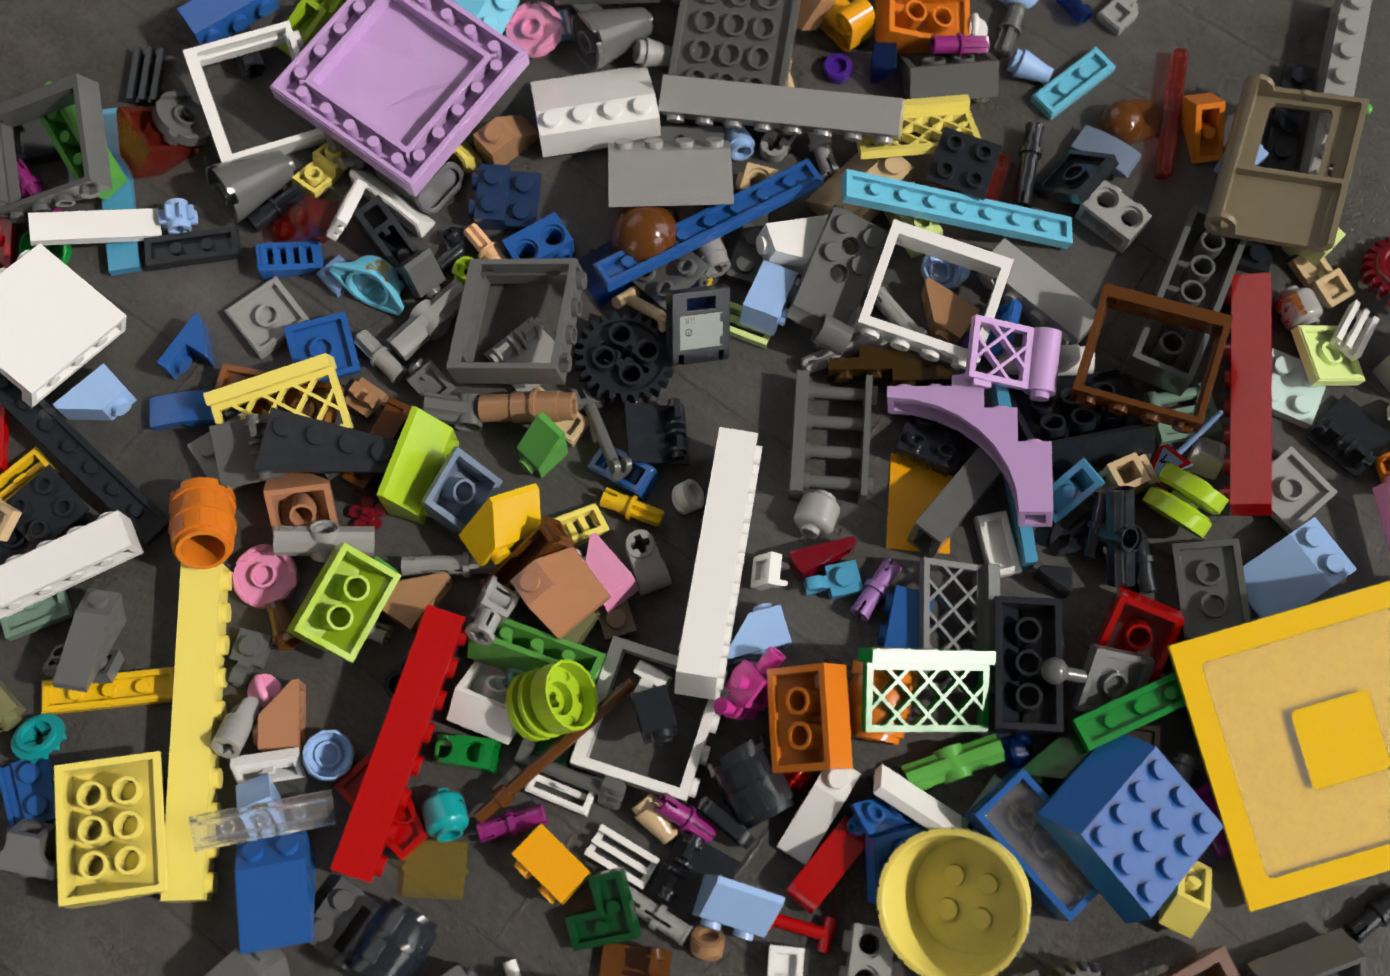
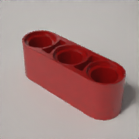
[785,815,866,914]

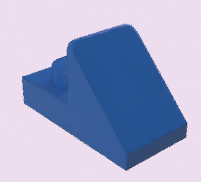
[157,313,215,380]

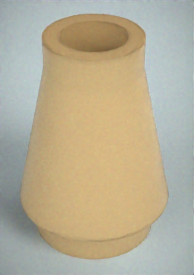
[631,792,679,845]

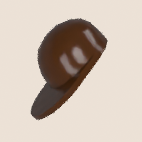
[1098,99,1162,145]

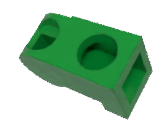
[433,734,502,774]

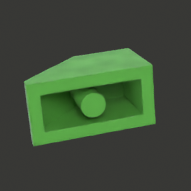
[517,411,569,479]

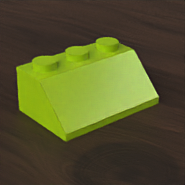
[376,406,459,525]
[286,542,402,663]

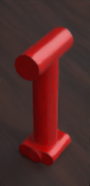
[769,913,838,954]

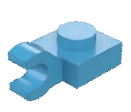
[803,560,864,600]

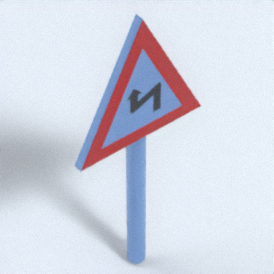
[1151,410,1224,476]

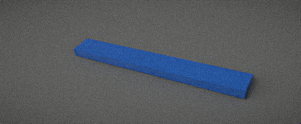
[593,158,824,292]

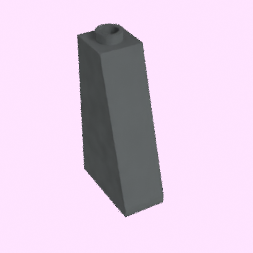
[907,446,1001,558]

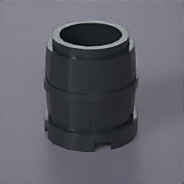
[704,734,794,830]
[342,897,438,976]

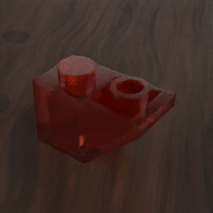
[273,195,339,244]

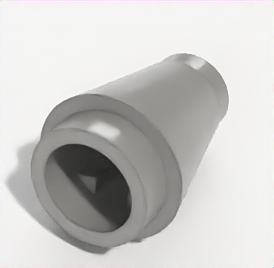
[633,37,673,67]

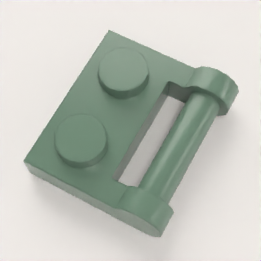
[1143,382,1223,446]

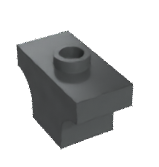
[0,818,57,880]

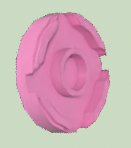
[505,1,563,58]
[232,544,299,609]

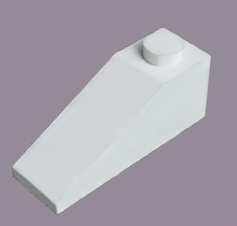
[776,769,861,865]

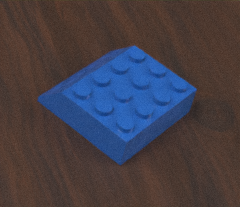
[1034,734,1224,924]

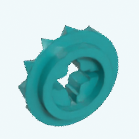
[11,713,67,764]

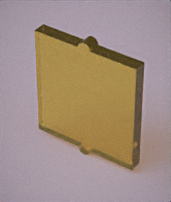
[402,840,469,901]

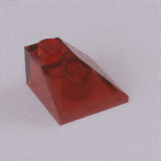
[116,107,199,177]

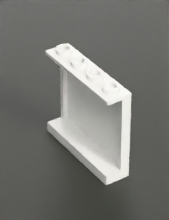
[0,244,127,408]

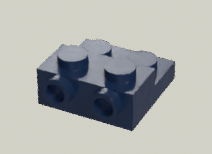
[469,164,542,232]

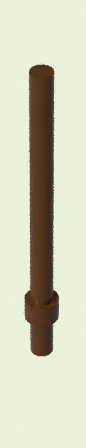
[473,677,636,824]

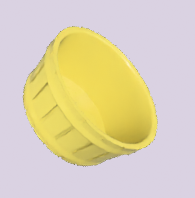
[877,828,1031,976]

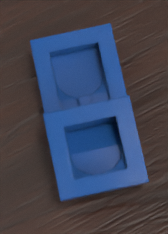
[150,390,215,431]

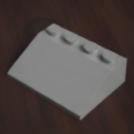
[608,137,734,207]

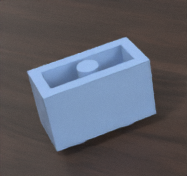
[739,260,798,336]

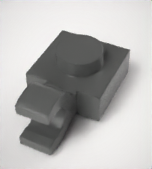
[228,627,273,689]

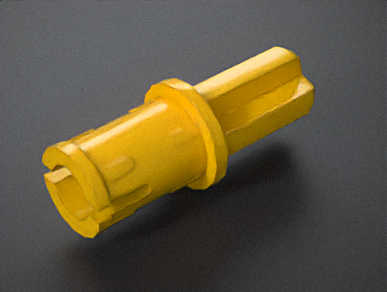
[600,487,664,527]

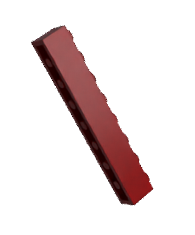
[1224,273,1273,516]
[330,604,468,883]

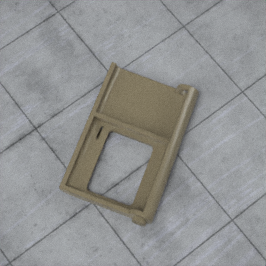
[1204,74,1370,252]

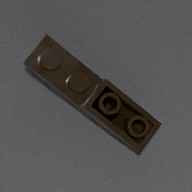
[826,346,956,386]

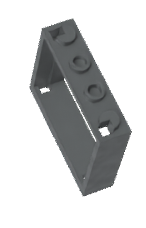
[0,73,113,224]
[446,258,587,385]

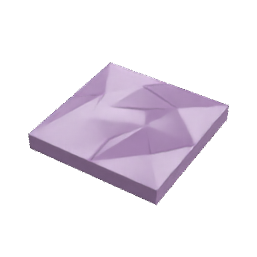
[269,0,530,197]

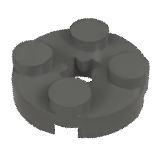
[152,91,211,146]

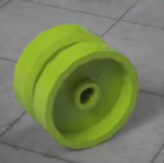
[1141,462,1229,539]

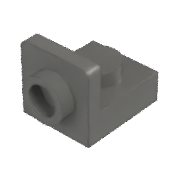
[405,357,456,397]

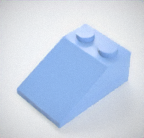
[1243,517,1357,619]

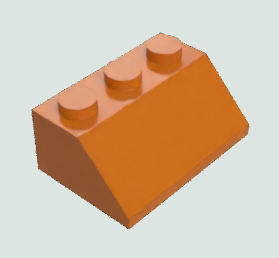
[766,663,853,773]

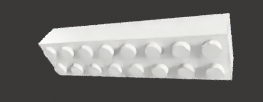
[674,427,763,700]

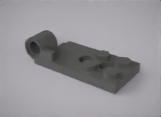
[785,204,889,355]

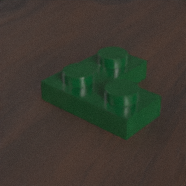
[565,867,642,951]

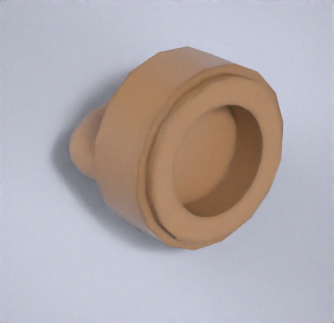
[690,925,725,962]

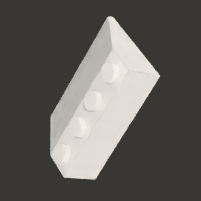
[530,66,661,158]

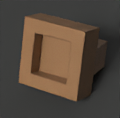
[345,377,389,422]

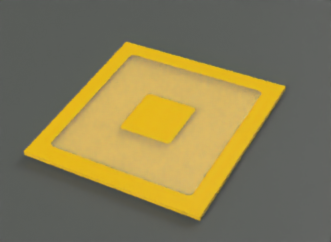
[1167,580,1390,912]

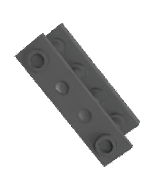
[788,370,878,505]

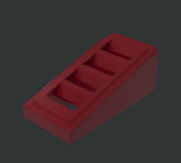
[787,536,857,581]

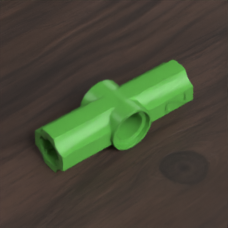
[900,734,1006,791]

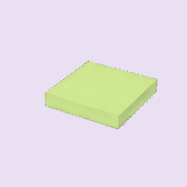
[1291,325,1366,386]

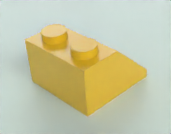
[459,483,541,567]

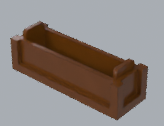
[342,397,411,496]
[479,516,576,601]

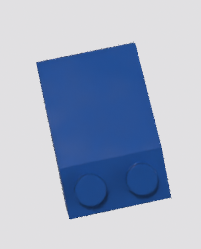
[235,831,316,955]

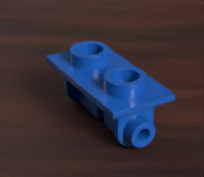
[847,797,916,837]

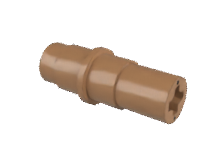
[478,388,578,423]

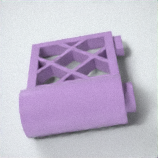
[965,314,1062,402]

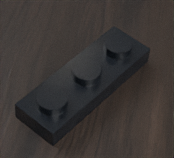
[144,226,242,271]

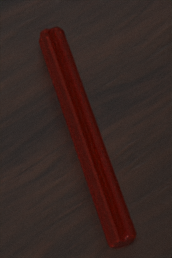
[1155,48,1189,181]

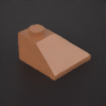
[263,472,339,535]
[510,547,611,639]

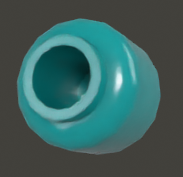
[421,788,469,842]

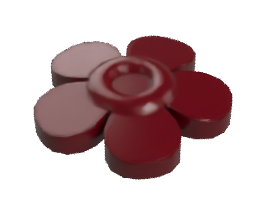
[349,496,387,531]

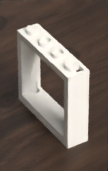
[183,21,327,162]
[855,219,1014,370]
[570,636,729,805]

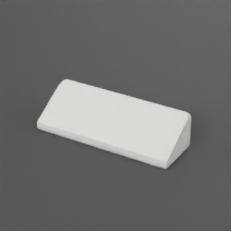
[349,169,435,238]

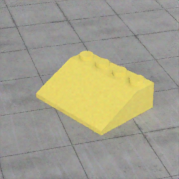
[54,751,168,909]

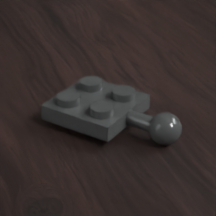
[1041,643,1156,713]

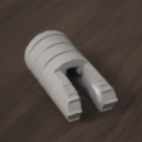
[211,696,260,758]

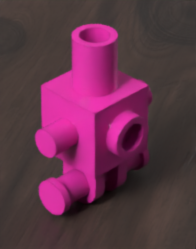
[713,646,786,720]

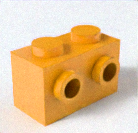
[512,824,591,905]

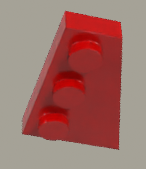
[333,749,429,861]

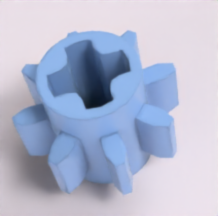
[157,198,198,235]

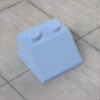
[692,874,786,941]

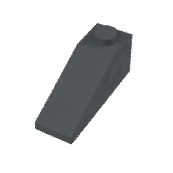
[52,588,126,692]

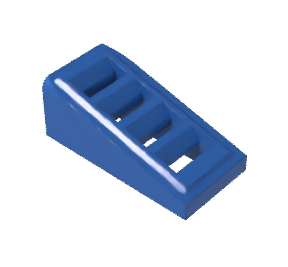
[255,241,324,281]
[587,447,660,502]

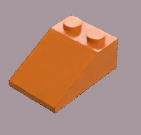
[875,0,970,54]

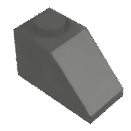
[394,248,446,299]

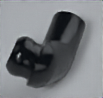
[437,227,465,273]

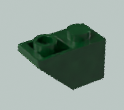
[1022,737,1090,787]

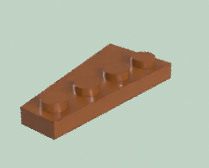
[215,363,345,424]

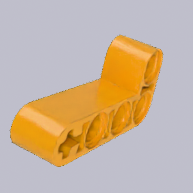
[819,0,875,52]

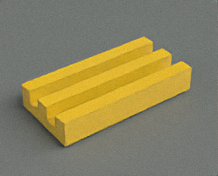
[0,447,59,502]

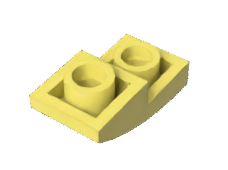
[292,142,346,201]

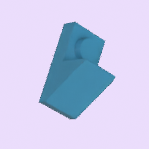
[1053,458,1105,524]

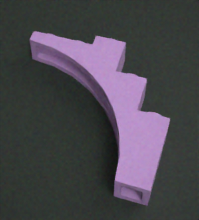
[887,373,1053,527]

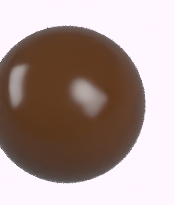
[610,206,678,269]

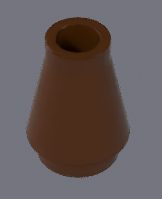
[266,600,303,651]

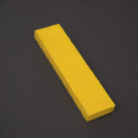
[41,667,174,715]

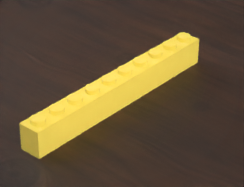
[160,562,233,903]

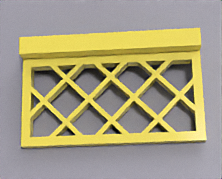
[856,94,981,160]
[203,353,354,429]

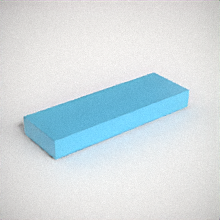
[1030,47,1116,121]

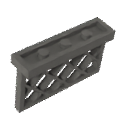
[919,557,1000,698]

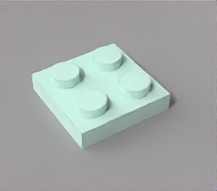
[1272,348,1326,429]

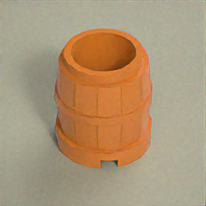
[168,477,237,569]
[848,660,918,746]

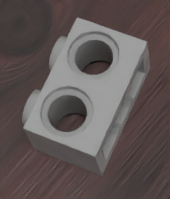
[1075,180,1152,253]
[838,923,894,976]

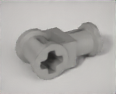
[465,575,520,645]

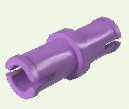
[850,557,902,622]

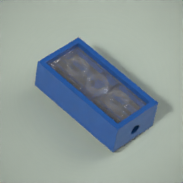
[964,768,1099,922]

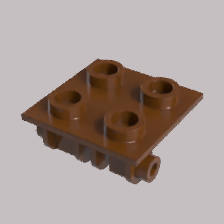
[599,943,673,976]

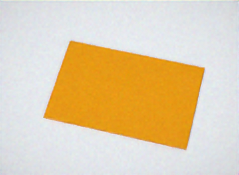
[886,453,953,554]

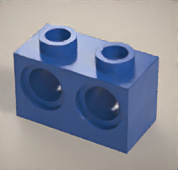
[502,212,576,259]

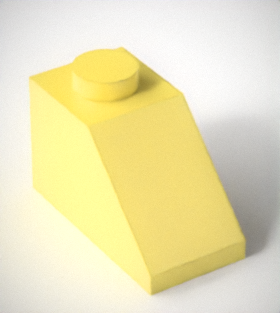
[1158,861,1212,939]

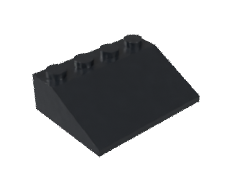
[1008,364,1157,473]

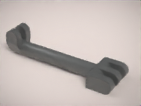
[568,387,632,481]
[515,738,626,810]

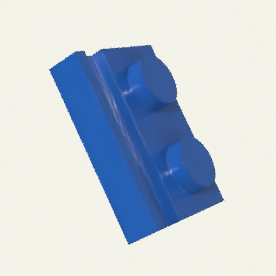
[0,755,56,829]

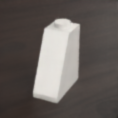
[756,215,846,282]

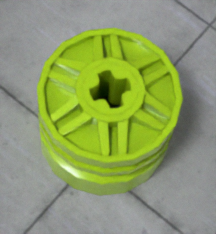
[505,659,598,742]

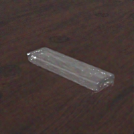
[189,789,337,852]

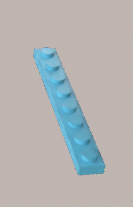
[842,169,1073,249]

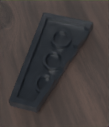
[254,407,398,474]

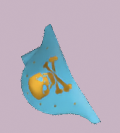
[329,255,405,316]

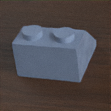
[421,446,503,534]

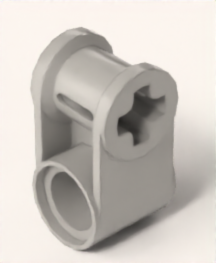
[626,529,672,596]

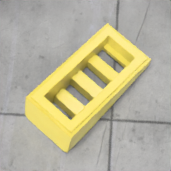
[554,502,610,548]

